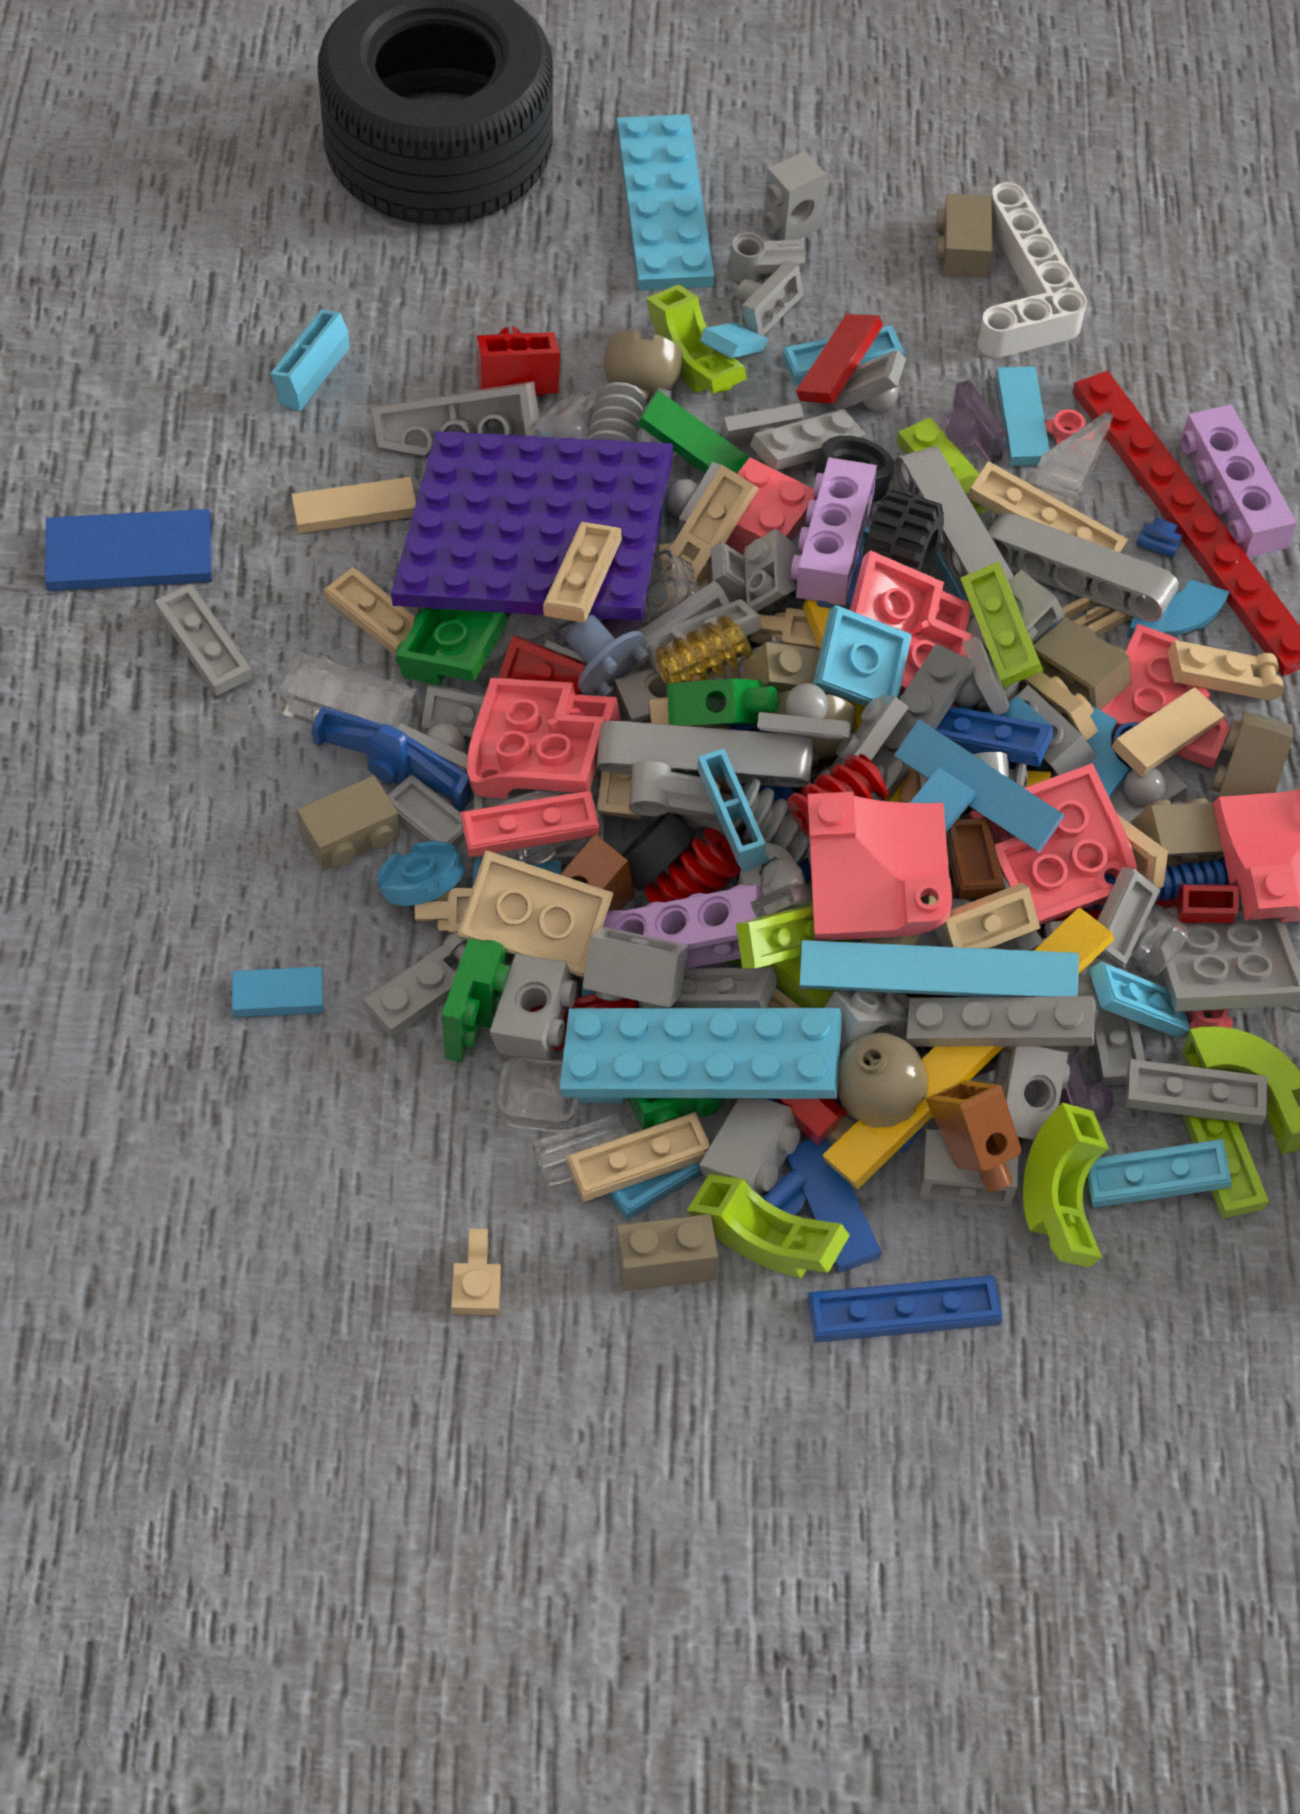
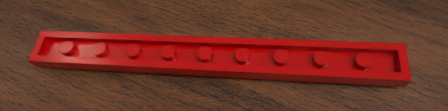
[1072,370,1300,677]

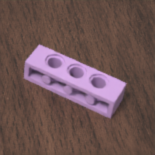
[1180,404,1297,558]
[790,458,877,606]
[603,884,771,969]

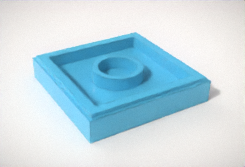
[813,605,912,707]

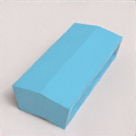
[270,309,350,412]
[697,748,770,872]

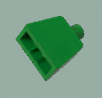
[667,678,779,728]

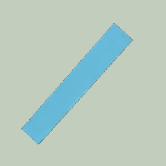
[800,940,1079,997]

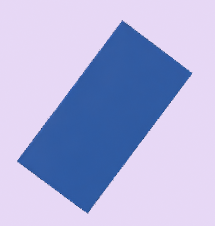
[45,509,212,591]

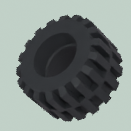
[860,489,944,576]

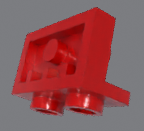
[498,636,587,695]

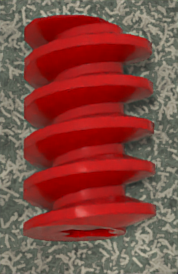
[787,754,889,838]
[644,828,741,903]

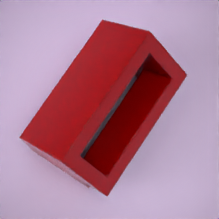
[1176,884,1239,923]
[778,1098,847,1146]

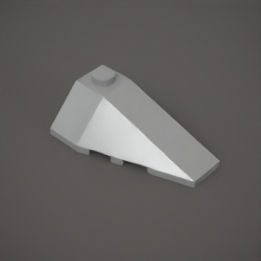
[371,382,540,456]

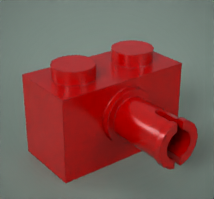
[476,326,560,397]

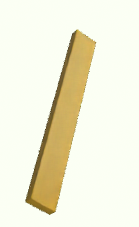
[823,907,1114,1190]

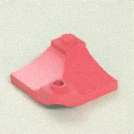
[850,550,972,707]
[467,678,621,799]
[967,763,1137,925]
[1213,788,1300,923]
[808,792,952,941]

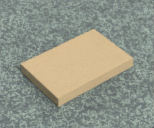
[457,850,613,979]

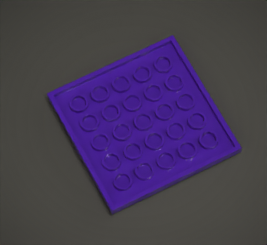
[391,431,673,621]

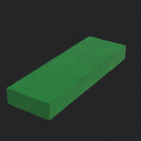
[636,390,751,474]

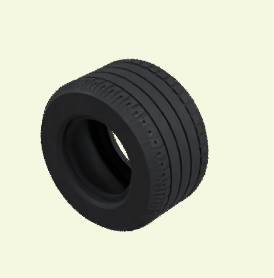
[317,0,553,225]

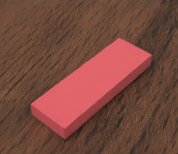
[460,790,600,857]

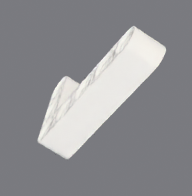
[977,182,1087,358]

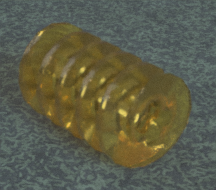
[656,615,753,685]

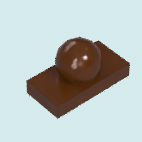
[946,818,1005,899]

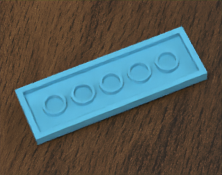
[617,114,714,291]
[559,1008,842,1099]

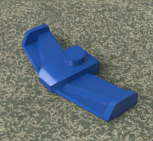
[312,707,471,812]

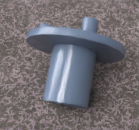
[566,615,650,697]

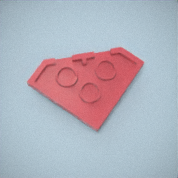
[1101,624,1229,769]

